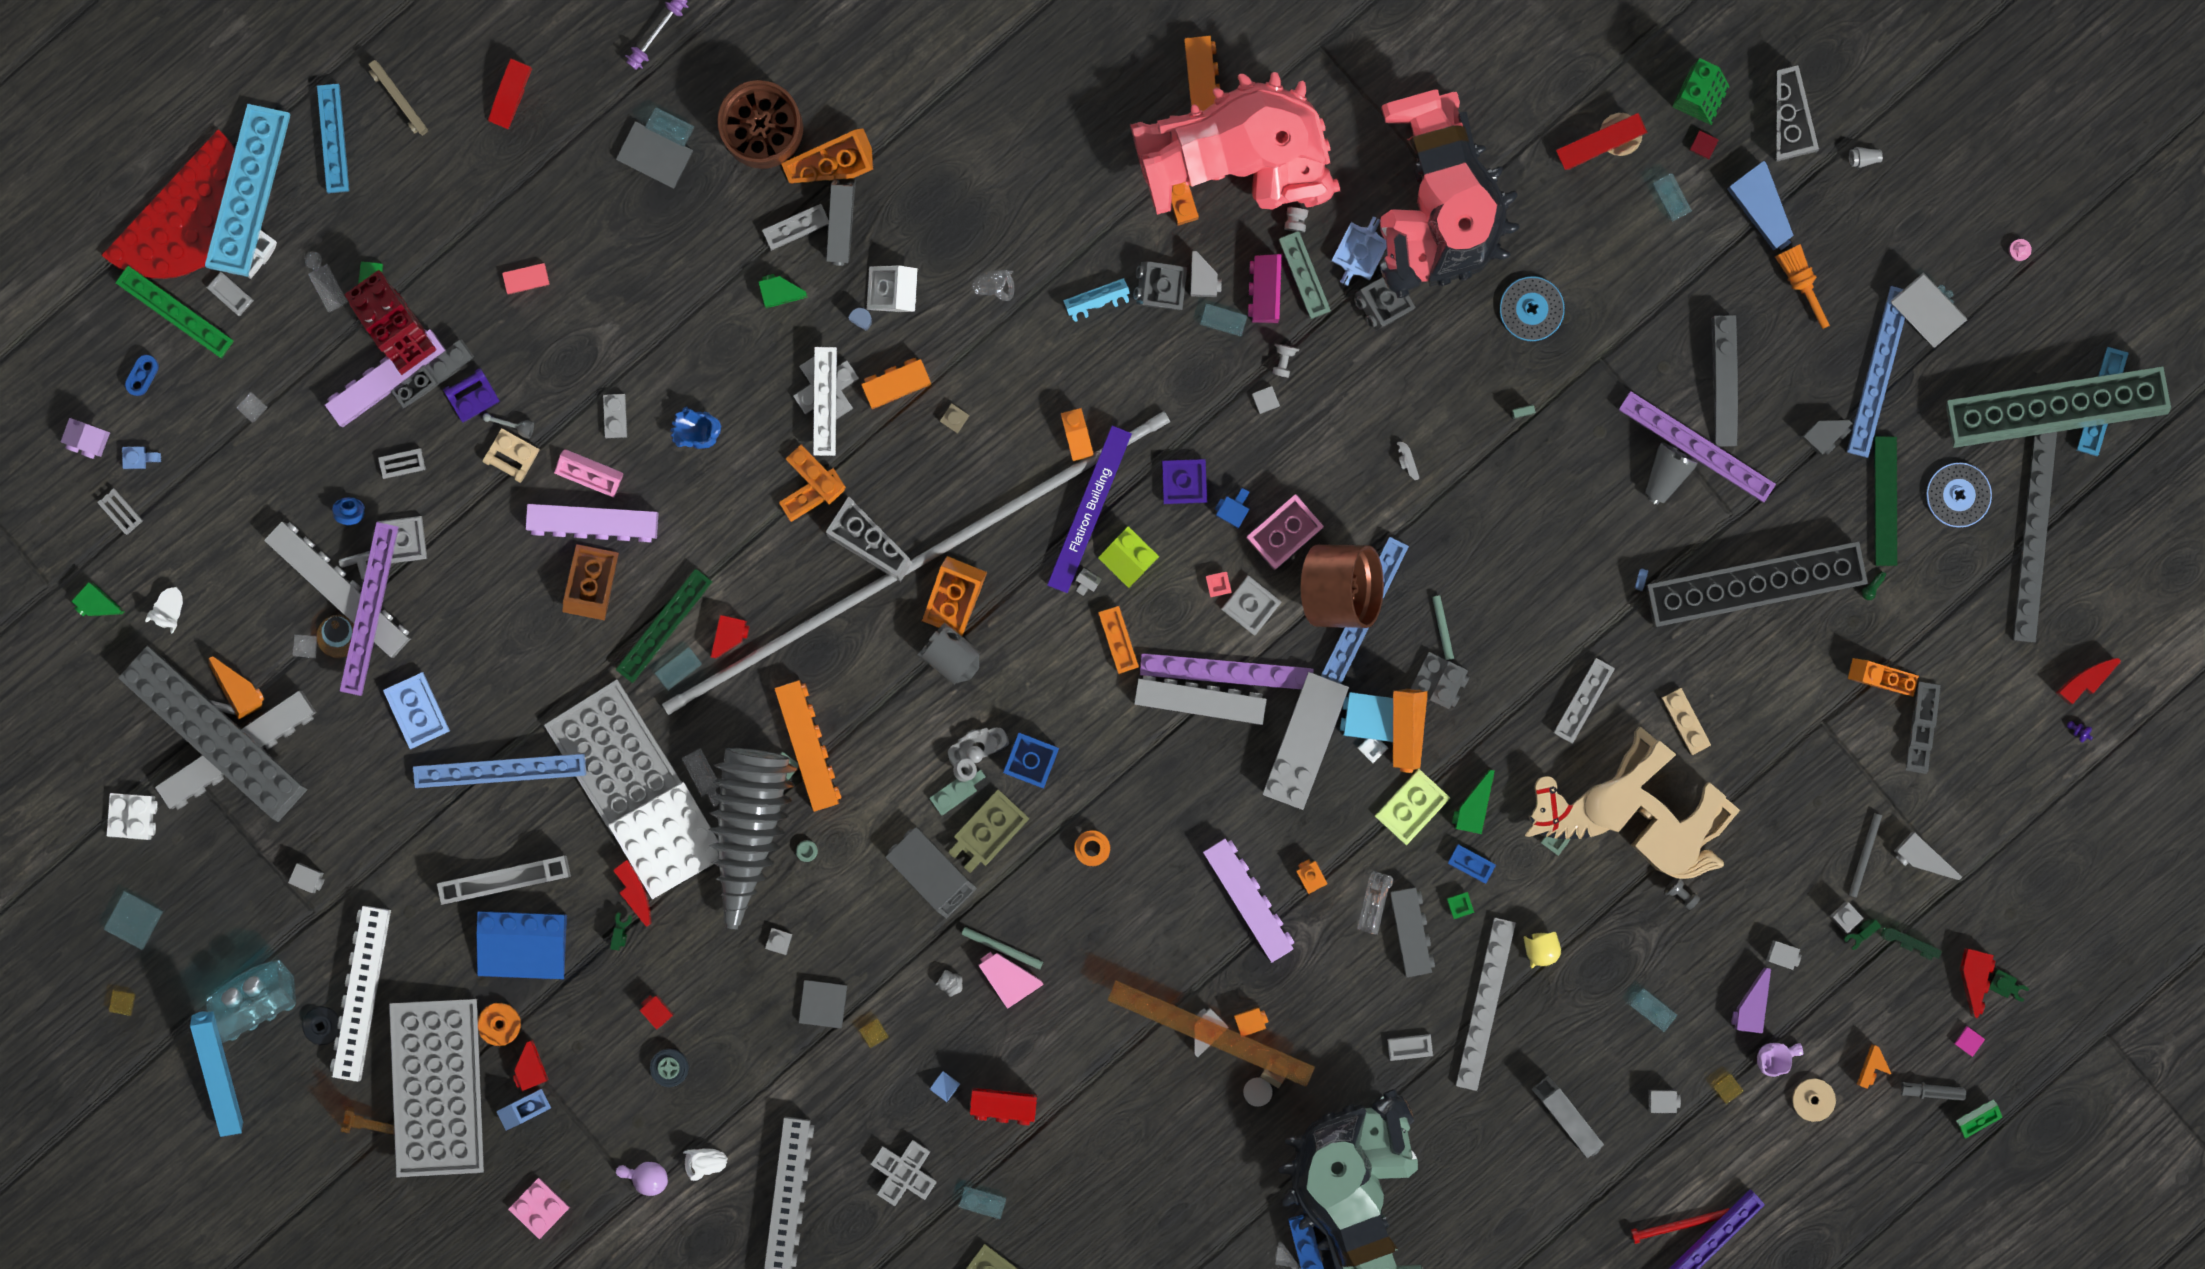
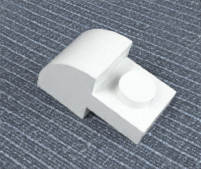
[248,230,277,279]

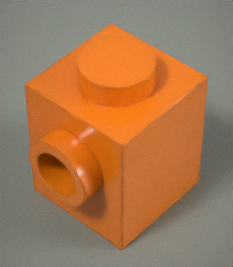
[1296,859,1327,894]

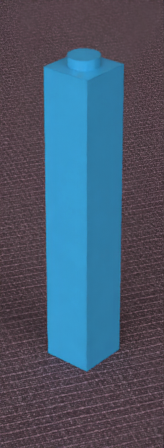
[190,1011,243,1137]

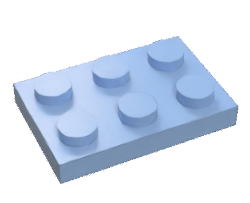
[383,672,450,749]

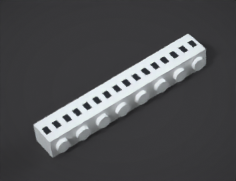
[330,906,391,1081]

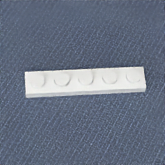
[814,347,837,456]

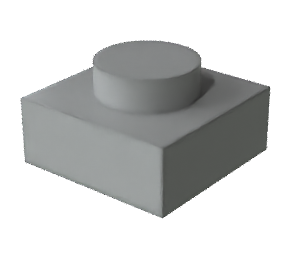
[765,928,793,955]

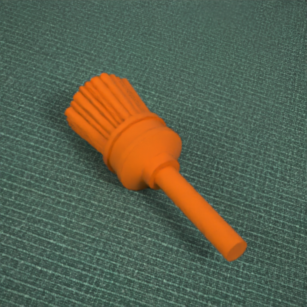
[1775,244,1830,329]

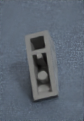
[1894,832,1962,880]

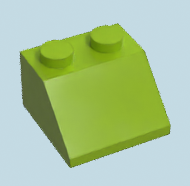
[1098,527,1159,588]

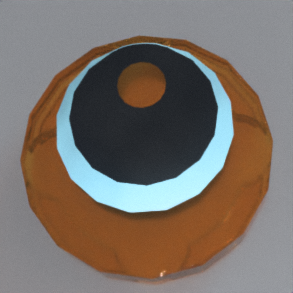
[317,615,354,658]

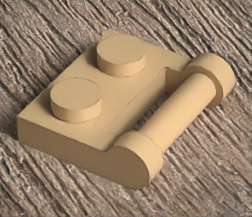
[483,428,540,483]

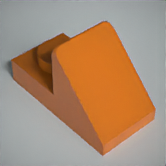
[1857,1044,1891,1089]

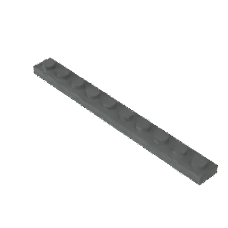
[2013,432,2057,643]

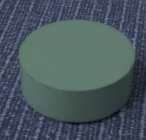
[796,840,818,862]

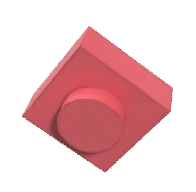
[1206,572,1232,597]

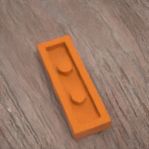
[786,445,845,504]
[779,468,846,522]
[1098,606,1139,674]

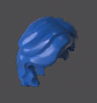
[671,407,721,449]

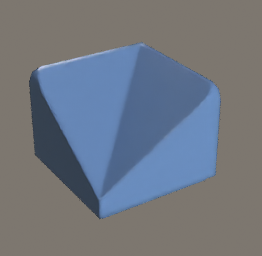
[930,1071,960,1102]

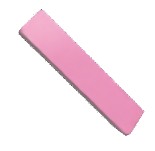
[554,450,623,498]

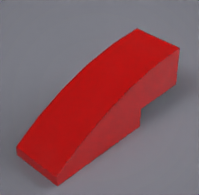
[488,59,532,129]
[2056,658,2121,704]
[613,859,652,927]

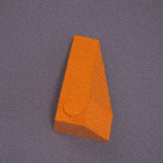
[781,128,873,183]

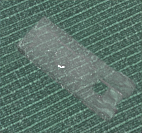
[1357,871,1393,935]

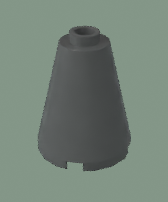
[1645,442,1698,505]

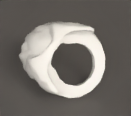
[145,587,183,633]
[683,1149,728,1181]

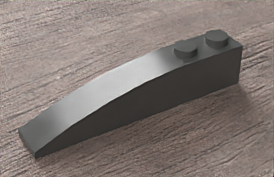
[1711,315,1738,447]

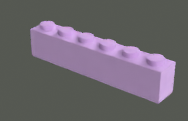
[325,329,446,427]
[526,504,658,542]
[1203,839,1295,963]

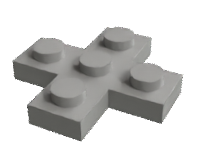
[793,356,859,420]
[871,1140,937,1206]

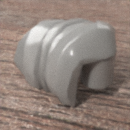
[936,970,963,997]

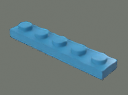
[317,84,349,193]
[2076,347,2128,456]

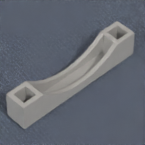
[437,856,571,905]

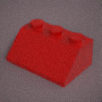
[970,1088,1037,1125]

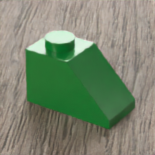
[759,274,808,309]
[72,582,125,616]

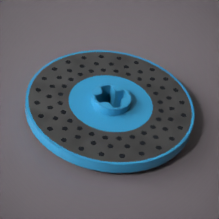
[1500,277,1565,341]

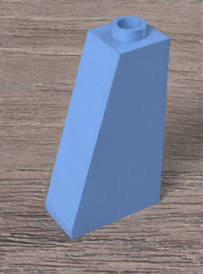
[1727,161,1794,251]

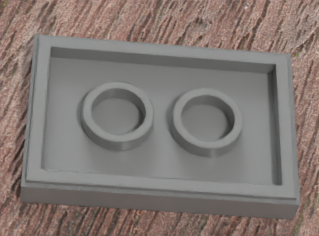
[1891,272,1967,348]

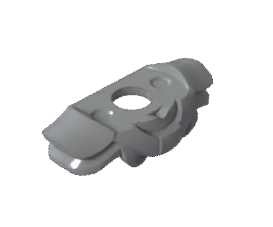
[948,727,1009,767]

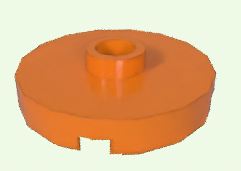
[478,1003,521,1046]

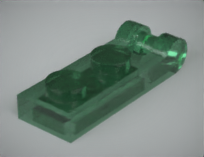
[1881,928,1942,961]

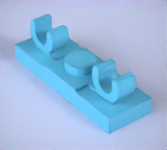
[1063,278,1130,322]

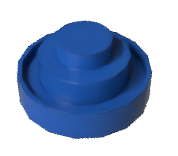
[332,497,365,525]

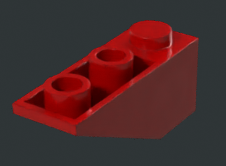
[1960,948,1995,1018]

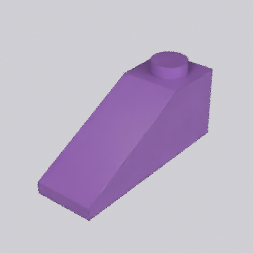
[1732,968,1771,1033]

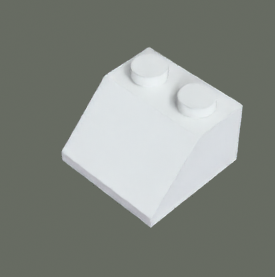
[867,266,917,312]

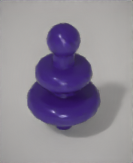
[2067,721,2093,743]

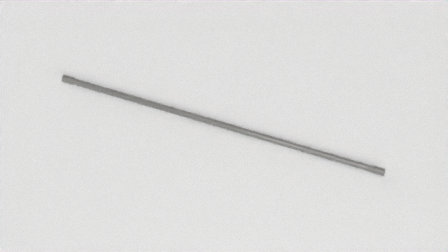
[662,411,1170,715]

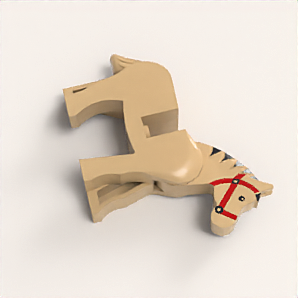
[1525,727,1740,879]

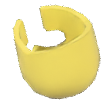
[1524,932,1561,968]

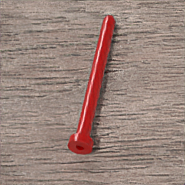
[1631,1208,1730,1244]

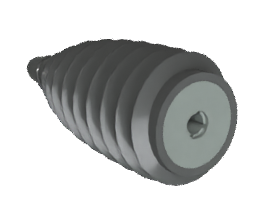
[708,748,797,929]

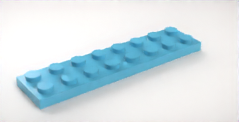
[205,104,291,277]

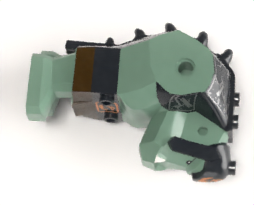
[1278,1089,1423,1269]

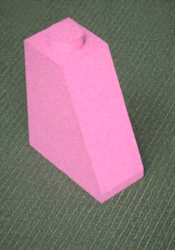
[979,952,1043,1009]

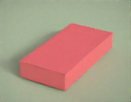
[502,263,550,294]

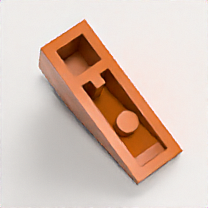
[208,656,264,720]

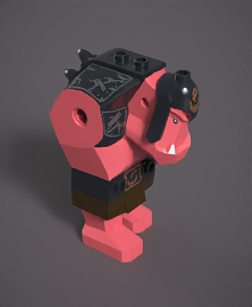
[1380,90,1519,298]

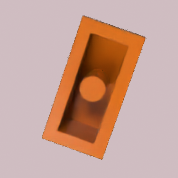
[1061,408,1094,461]

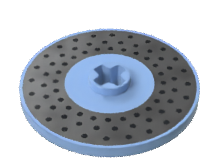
[1926,463,1992,527]

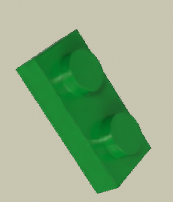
[1956,1099,2003,1139]

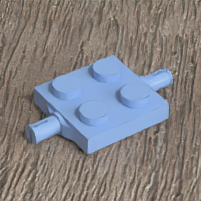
[1332,217,1387,286]

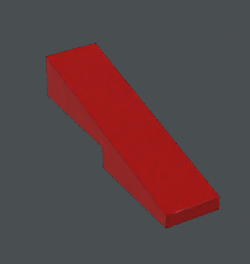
[1556,113,1647,170]

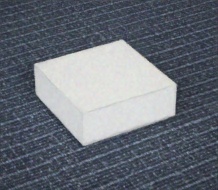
[1358,739,1388,763]

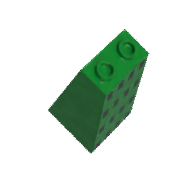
[1672,58,1730,125]

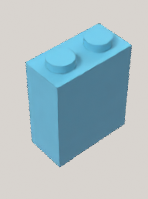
[1340,693,1393,742]

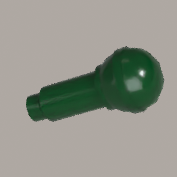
[1861,571,1886,600]

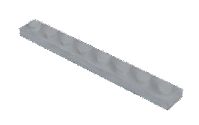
[1455,918,1516,1091]

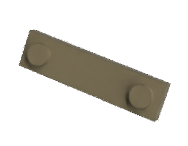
[368,60,428,136]

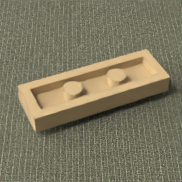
[1661,688,1711,755]

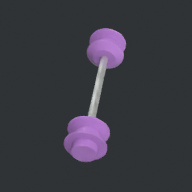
[625,0,688,70]

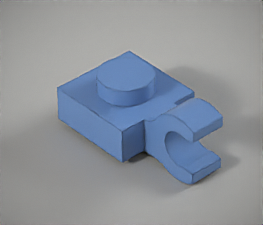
[122,447,161,469]

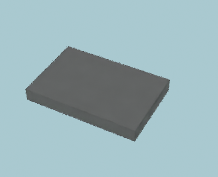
[616,121,693,189]

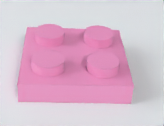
[508,1178,570,1239]

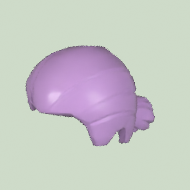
[1757,1043,1803,1077]
[616,1162,668,1196]

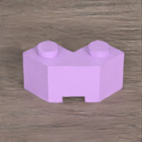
[61,418,110,459]

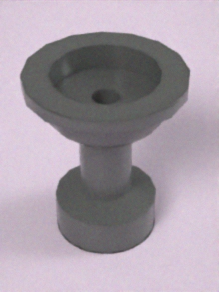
[1663,878,1700,910]

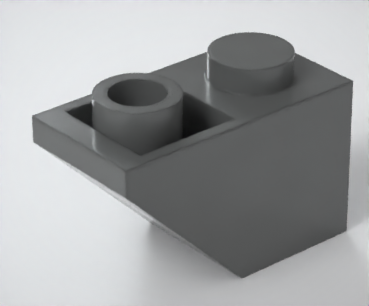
[1801,420,1852,455]

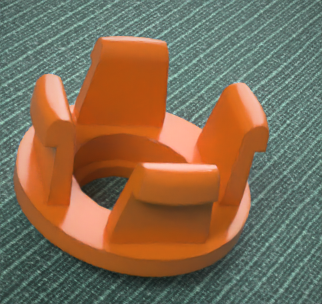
[1075,831,1110,866]

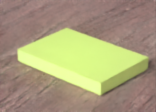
[1375,769,1450,845]

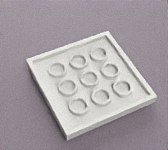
[609,781,719,899]

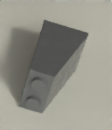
[886,827,977,919]

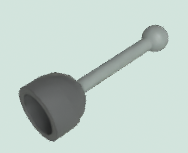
[482,413,534,439]

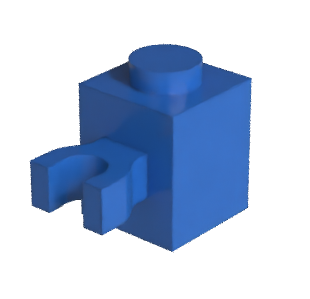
[1214,488,1249,529]

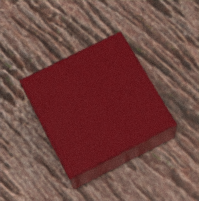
[1689,130,1718,160]

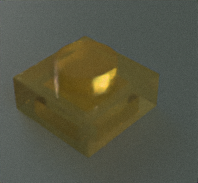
[859,1018,889,1048]

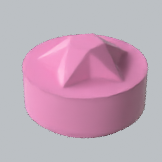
[2009,239,2032,261]

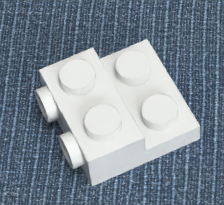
[107,793,157,840]

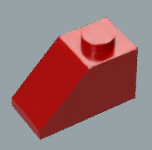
[711,615,750,659]
[513,1040,549,1091]

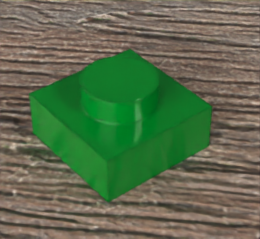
[1447,892,1474,919]

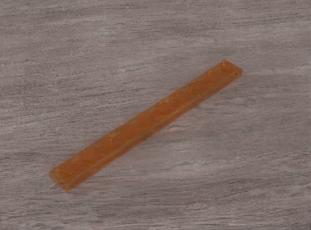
[1108,980,1315,1086]

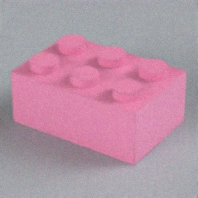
[1246,494,1324,570]

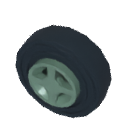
[650,1048,689,1087]

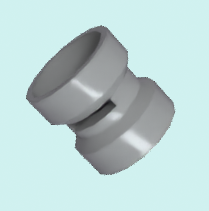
[1284,207,1308,232]

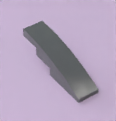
[1905,682,1941,774]

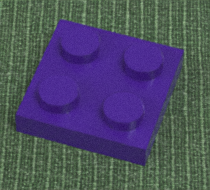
[1162,459,1207,504]

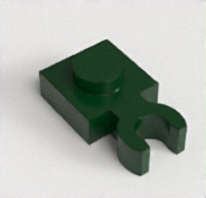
[1989,969,2029,1002]

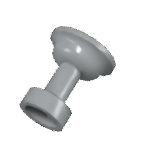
[1272,343,1299,378]

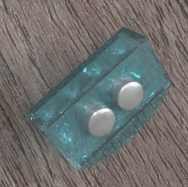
[206,960,296,1043]

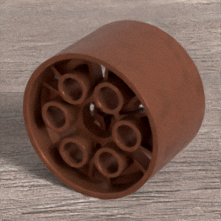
[718,80,803,169]
[1301,545,1384,628]

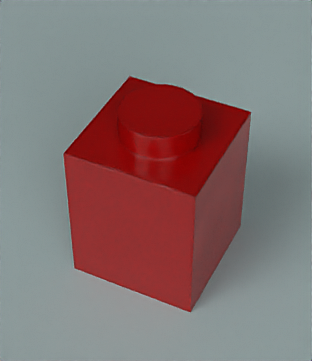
[640,995,674,1030]

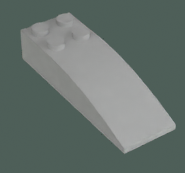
[1263,672,1349,810]

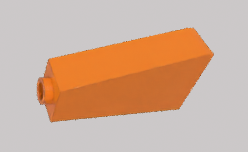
[1393,689,1428,773]

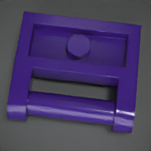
[443,368,500,423]

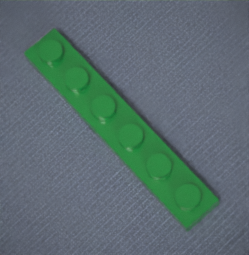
[116,266,234,358]

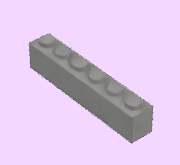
[1134,675,1266,725]

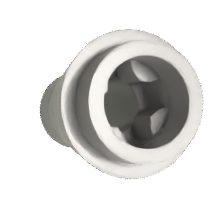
[1849,147,1883,168]

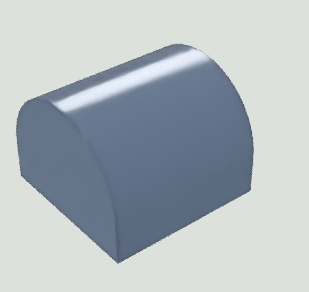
[848,308,872,331]

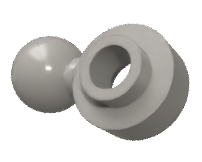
[953,746,983,782]

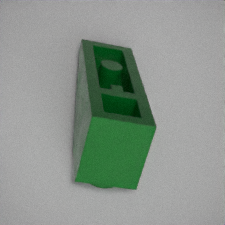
[1452,770,1495,834]

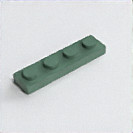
[1279,231,1331,319]

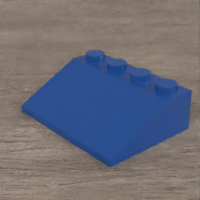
[477,911,567,979]

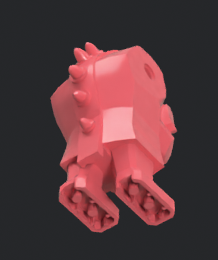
[1130,72,1340,214]

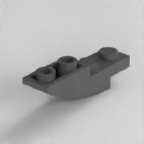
[391,339,474,408]

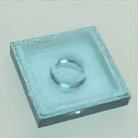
[104,891,164,950]

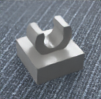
[1076,568,1102,596]

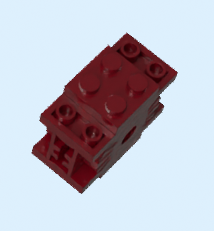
[344,270,437,375]

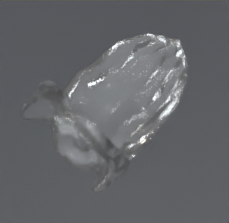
[972,270,1015,301]

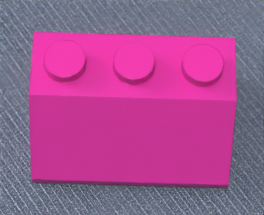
[1248,254,1281,323]

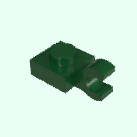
[610,912,633,951]
[1843,919,1881,950]

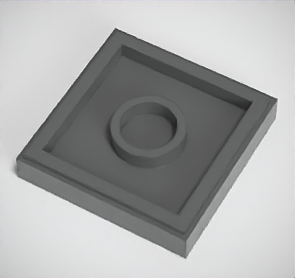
[799,980,847,1028]

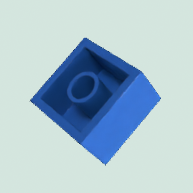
[1003,733,1059,789]

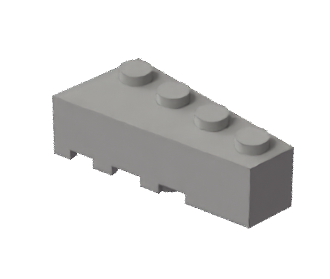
[1776,66,1819,162]
[826,497,912,582]

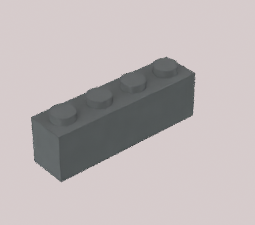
[1389,887,1435,977]

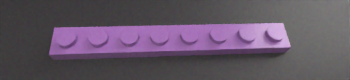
[1619,391,1776,503]
[340,522,399,696]
[1140,654,1313,689]

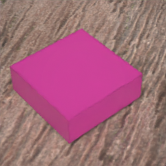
[1954,1026,1985,1057]

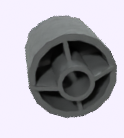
[918,622,981,685]

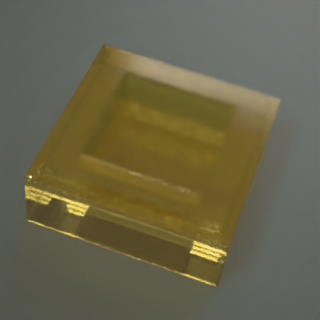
[109,990,135,1016]
[1713,1074,1744,1104]

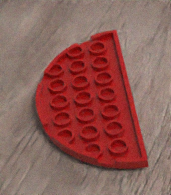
[102,129,235,279]

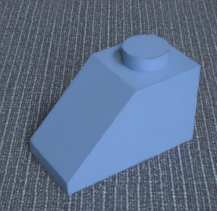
[496,1089,551,1131]

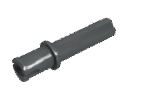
[1901,1082,1966,1100]

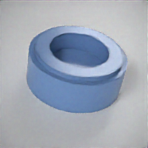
[1635,569,1648,591]

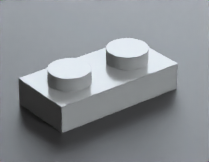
[603,394,627,438]

